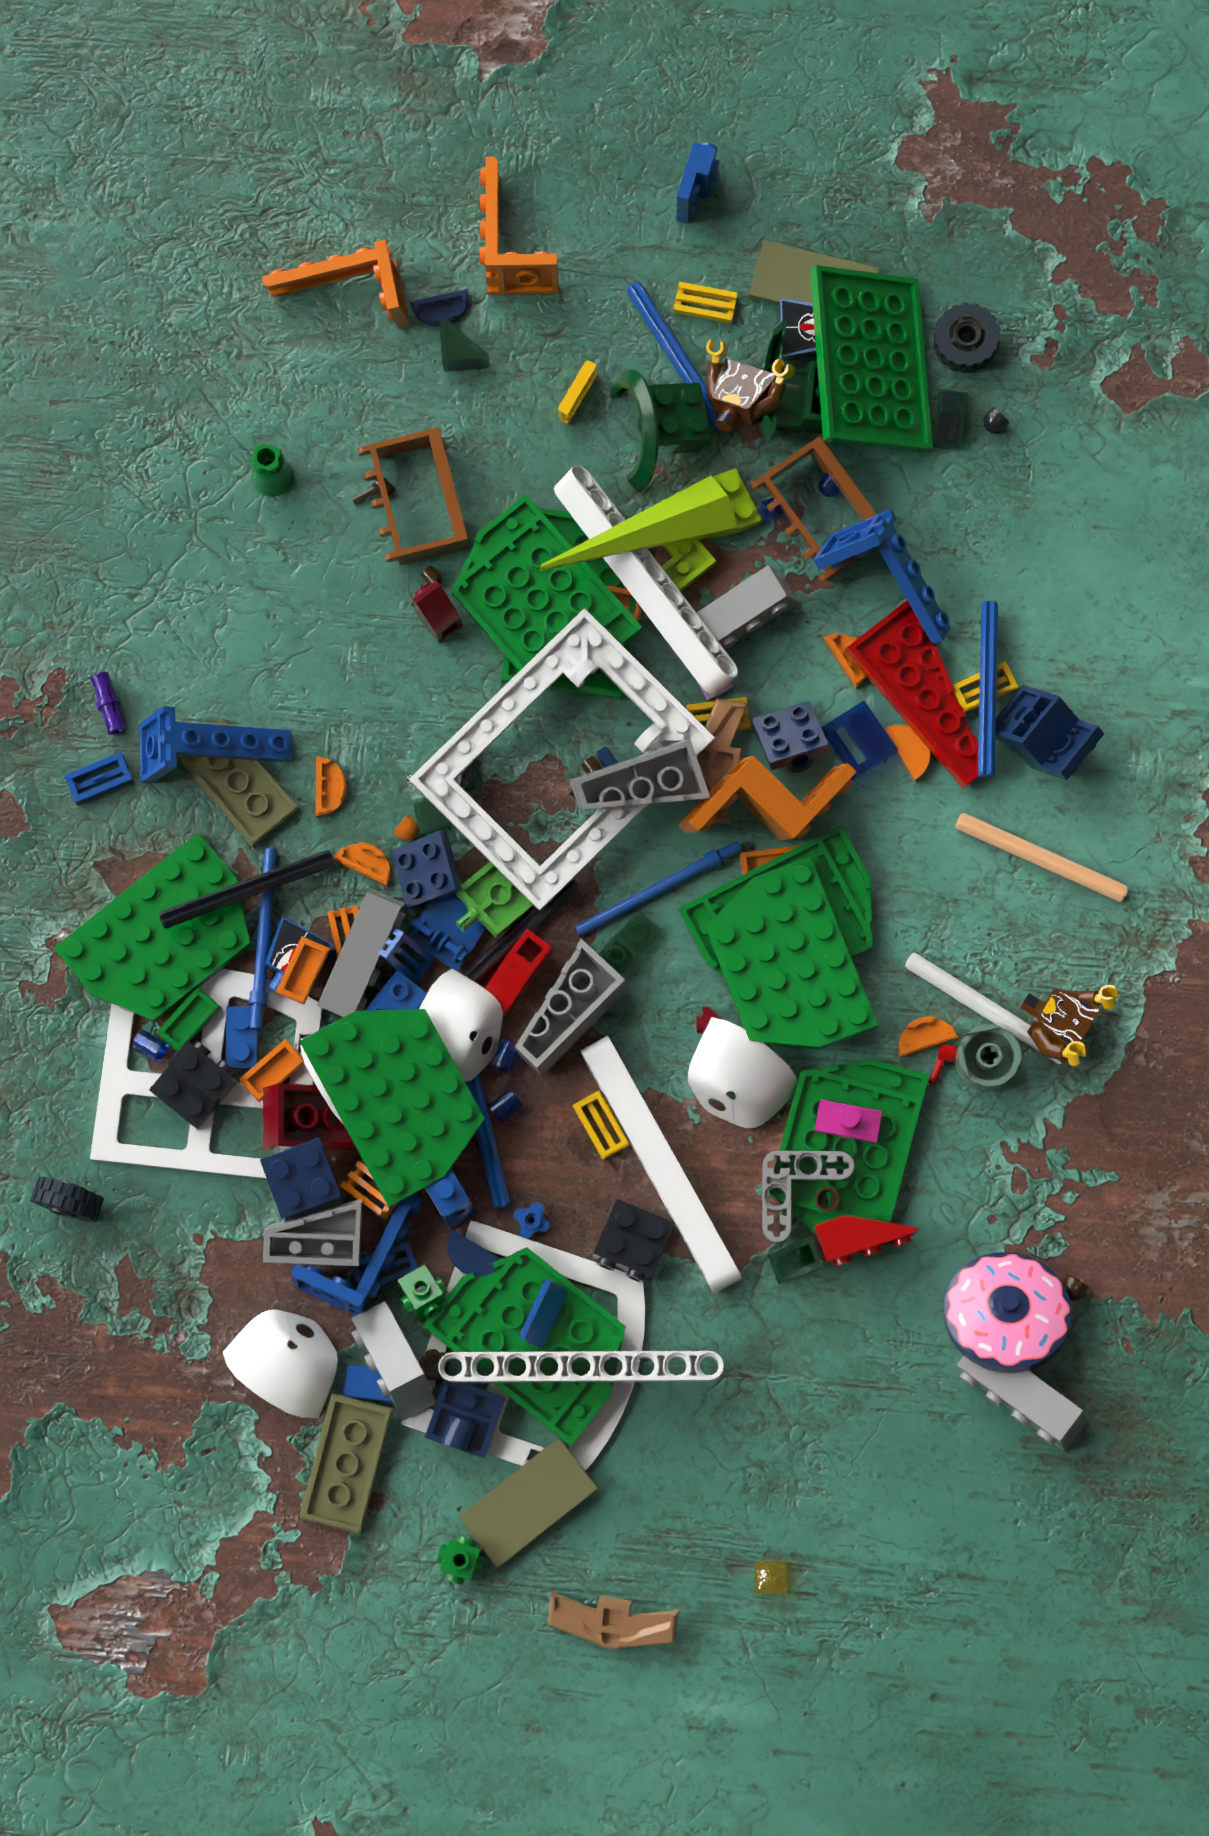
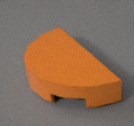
[823,633,866,689]
[884,725,930,782]
[316,756,347,818]
[333,842,391,887]
[898,1016,959,1058]

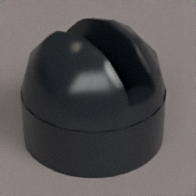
[984,407,1010,433]

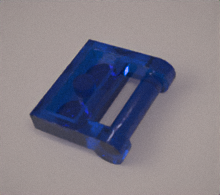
[822,700,898,781]

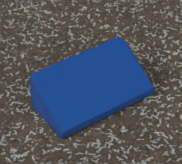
[519,1279,568,1348]

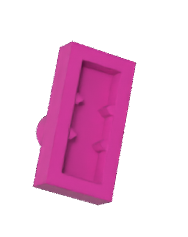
[814,1099,882,1144]

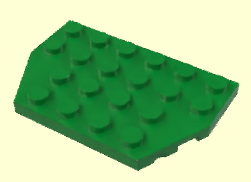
[451,494,642,677]
[678,824,872,977]
[54,833,252,1023]
[705,856,878,1050]
[299,1009,485,1208]
[769,1058,929,1256]
[423,1247,626,1446]

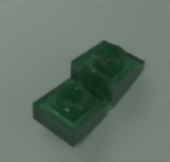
[406,772,452,837]
[598,910,662,976]

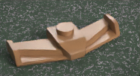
[697,699,747,825]
[548,1591,679,1650]

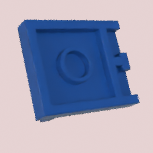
[813,509,951,643]
[139,706,292,784]
[291,1191,424,1316]

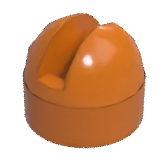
[392,814,419,841]

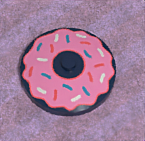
[943,1252,1072,1373]

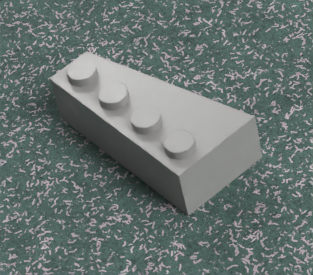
[569,739,710,809]

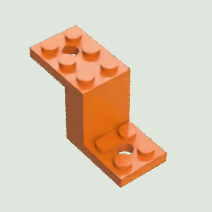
[678,756,856,841]

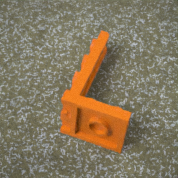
[480,157,559,295]
[262,240,410,330]

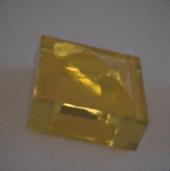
[754,1561,787,1594]

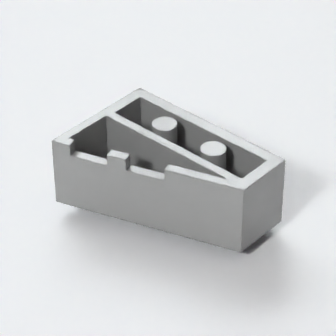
[697,565,801,649]
[263,1198,363,1266]
[351,1301,436,1421]

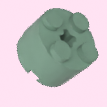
[955,1024,1021,1091]

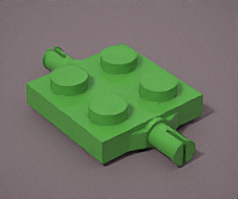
[455,858,541,938]

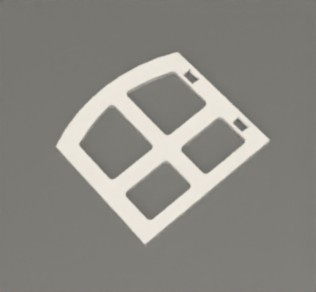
[90,969,323,1179]
[401,1220,645,1471]

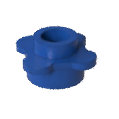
[514,1202,550,1238]

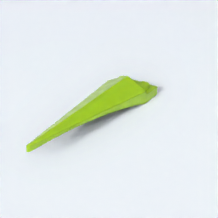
[539,468,762,571]

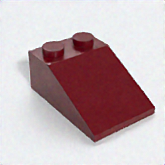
[263,1083,357,1151]

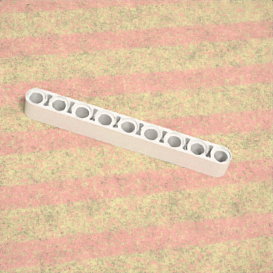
[554,465,738,695]
[580,1036,742,1294]
[438,1351,724,1383]

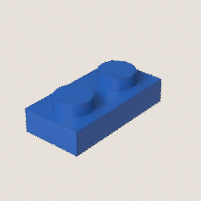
[226,1006,259,1070]

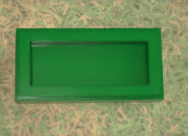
[156,987,222,1051]

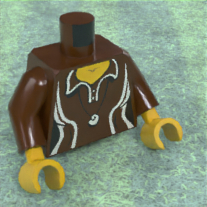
[706,339,795,432]
[1020,985,1119,1066]

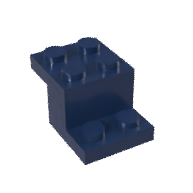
[996,685,1104,780]
[260,1137,346,1221]

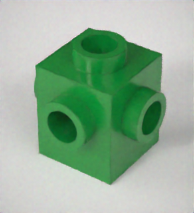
[397,1264,448,1322]
[437,1535,485,1585]

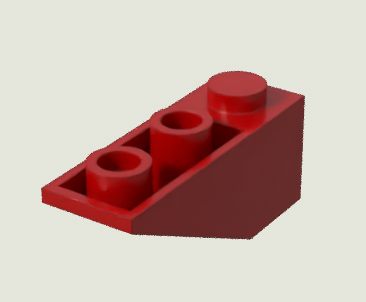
[485,929,553,1019]
[814,1215,918,1267]

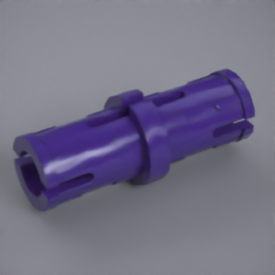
[90,672,127,735]

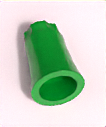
[251,443,294,496]

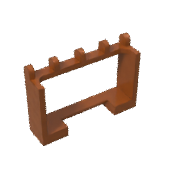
[357,427,470,565]
[751,436,877,583]

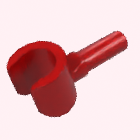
[928,1044,957,1085]

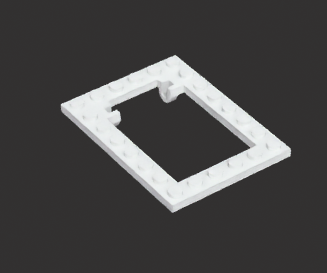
[409,608,715,911]

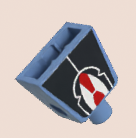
[781,299,817,361]

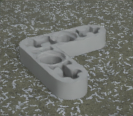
[762,1151,854,1243]

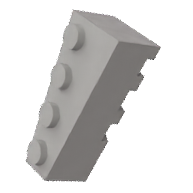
[317,888,406,1017]
[515,939,628,1077]
[957,1356,1087,1452]

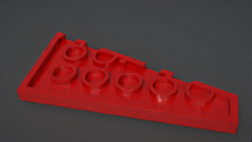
[845,600,979,789]

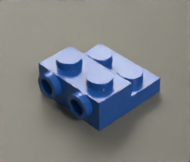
[676,142,720,223]

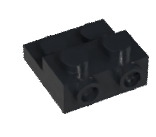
[149,1040,237,1130]
[593,1199,675,1283]

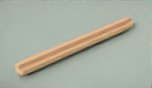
[955,813,1128,902]

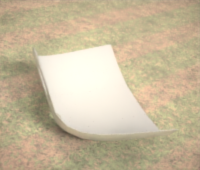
[419,969,503,1082]
[688,1018,798,1128]
[223,1309,338,1418]

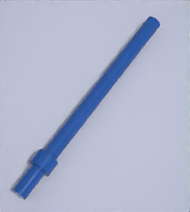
[574,840,743,937]
[249,848,277,1030]

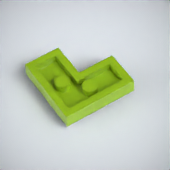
[661,540,716,592]

